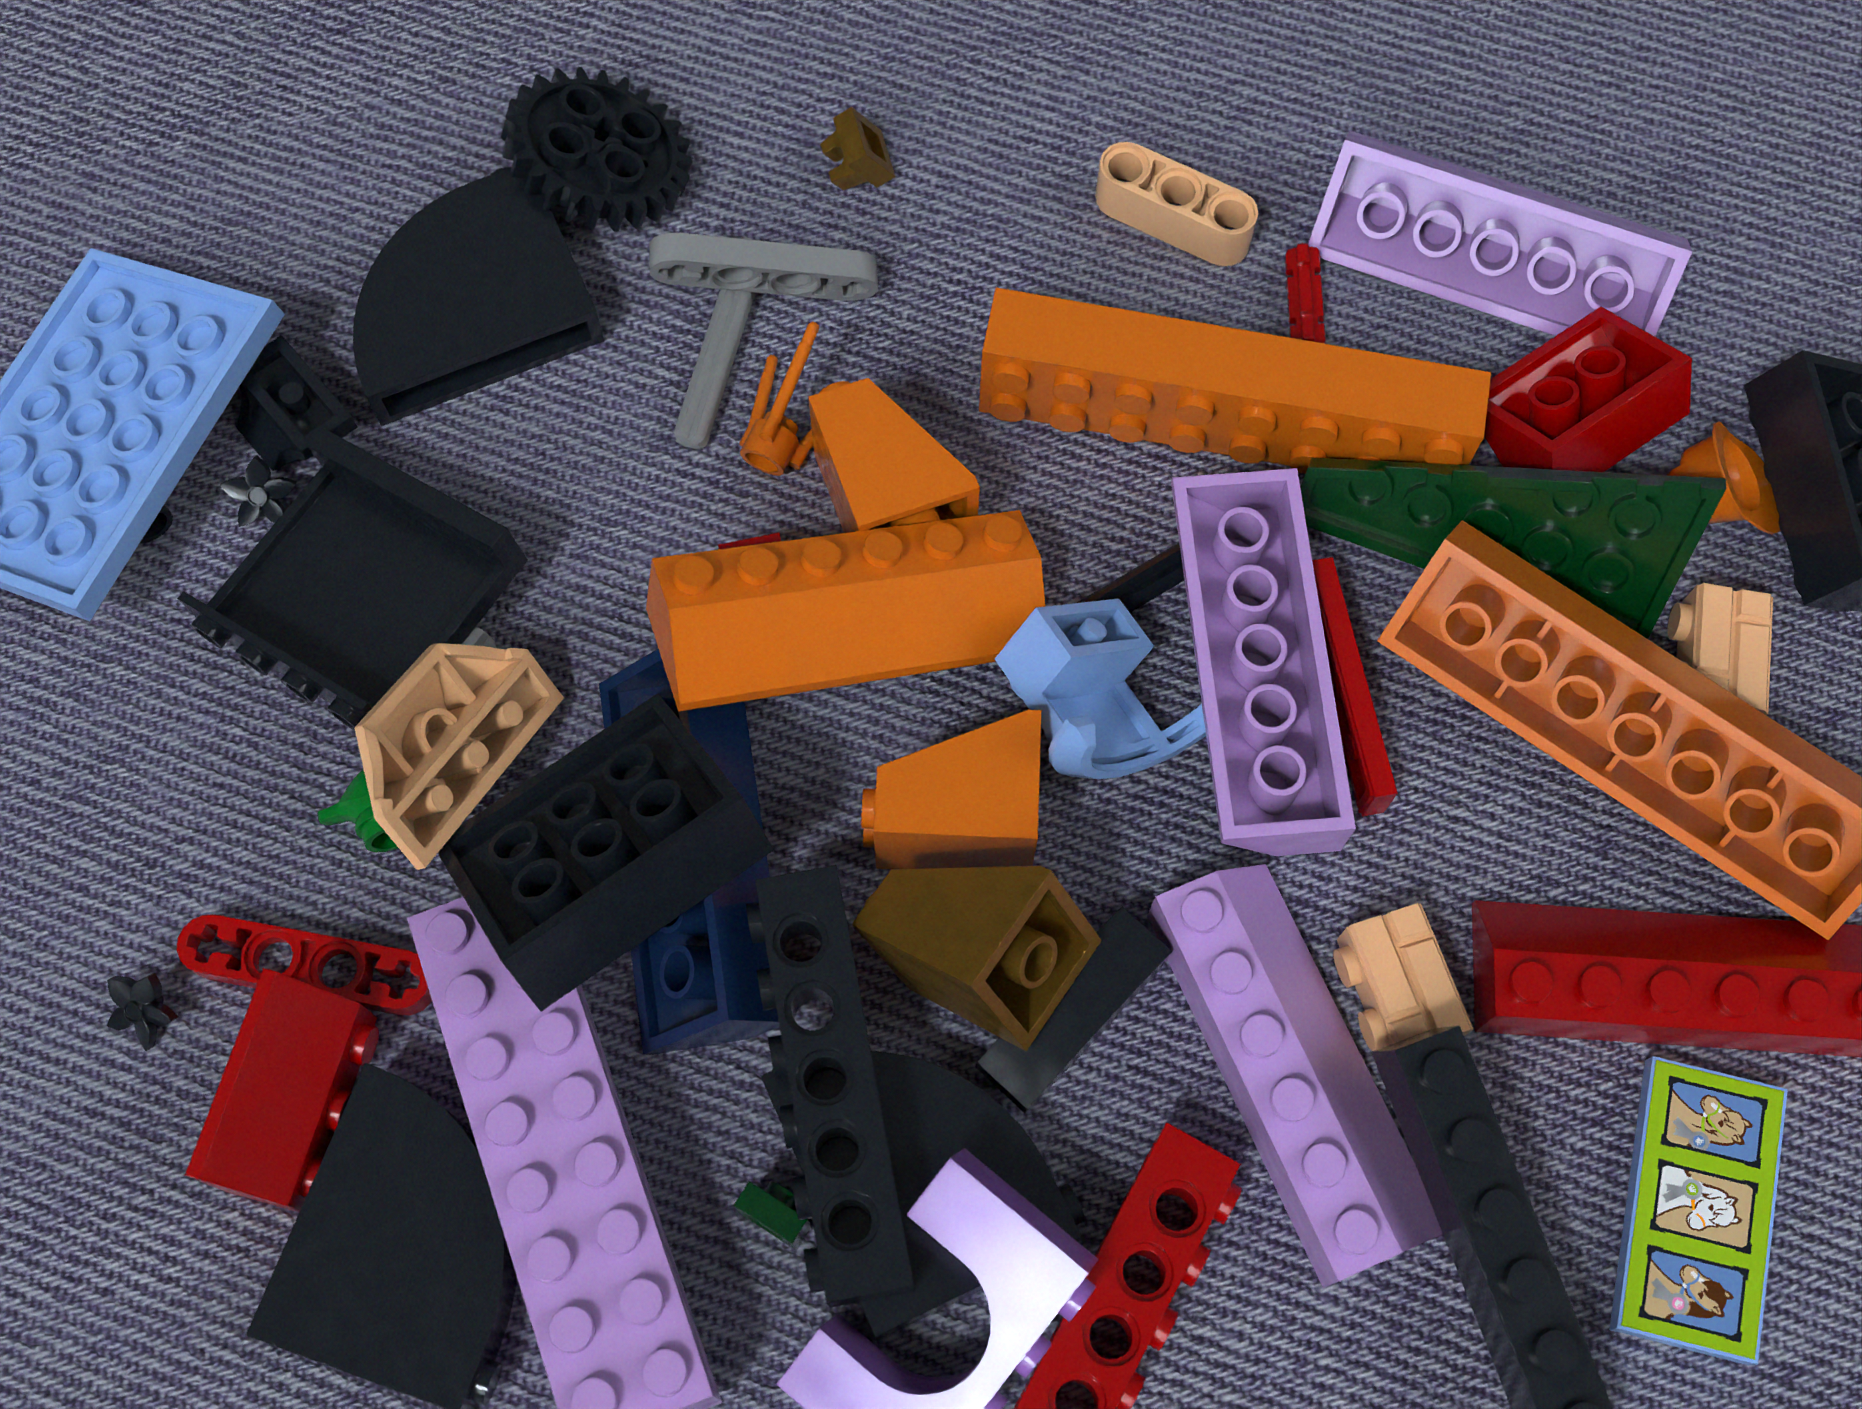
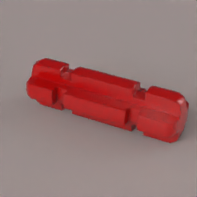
[1285,243,1326,344]

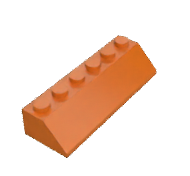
[646,510,1045,712]

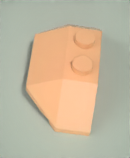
[355,643,564,870]

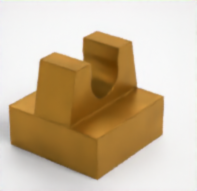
[820,107,896,190]

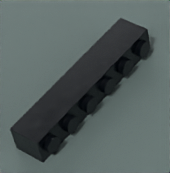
[1371,1025,1613,1409]

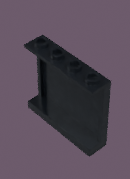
[177,427,528,731]

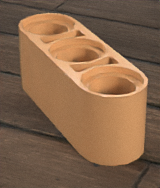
[1095,142,1258,266]

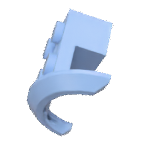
[995,599,1206,779]

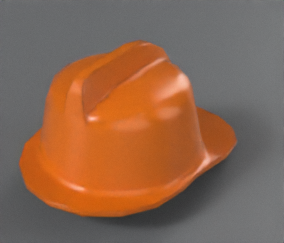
[1667,422,1780,535]

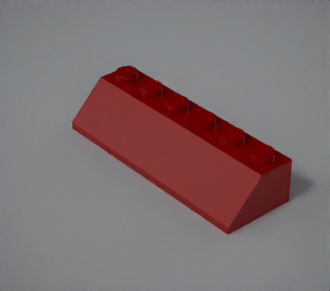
[1472,900,1862,1058]

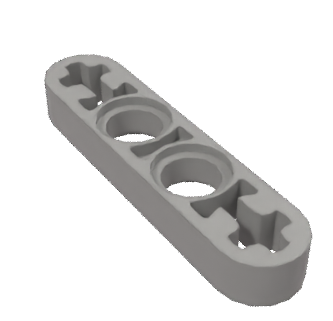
[649,233,878,301]

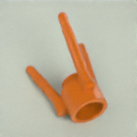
[739,322,819,476]

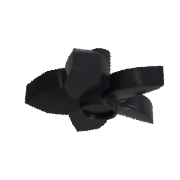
[220,455,297,527]
[107,973,178,1051]

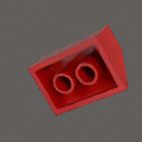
[1484,307,1692,472]
[185,968,379,1212]

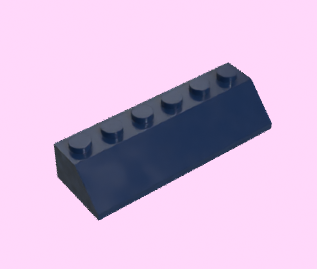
[599,649,780,1055]

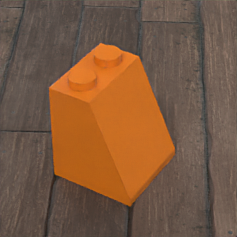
[808,378,980,533]
[861,709,1042,869]

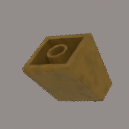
[851,866,1102,1051]

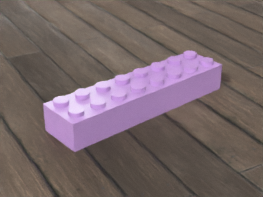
[407,897,722,1409]

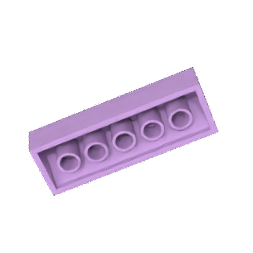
[1308,131,1692,337]
[1171,468,1356,856]
[1147,864,1443,1288]

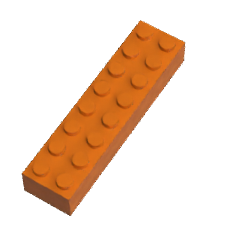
[979,287,1491,474]
[1377,520,1862,940]

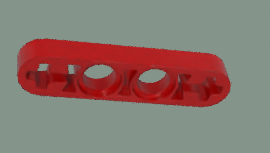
[176,915,432,1015]

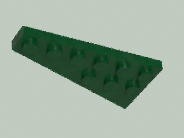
[1300,457,1726,639]

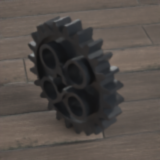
[500,67,693,232]

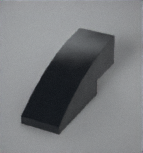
[975,907,1172,1114]

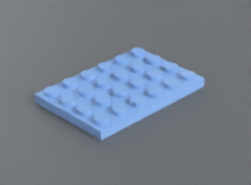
[0,248,285,621]

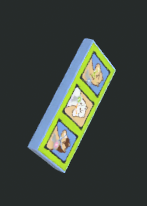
[1609,1056,1788,1366]

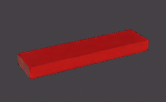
[1312,557,1398,817]

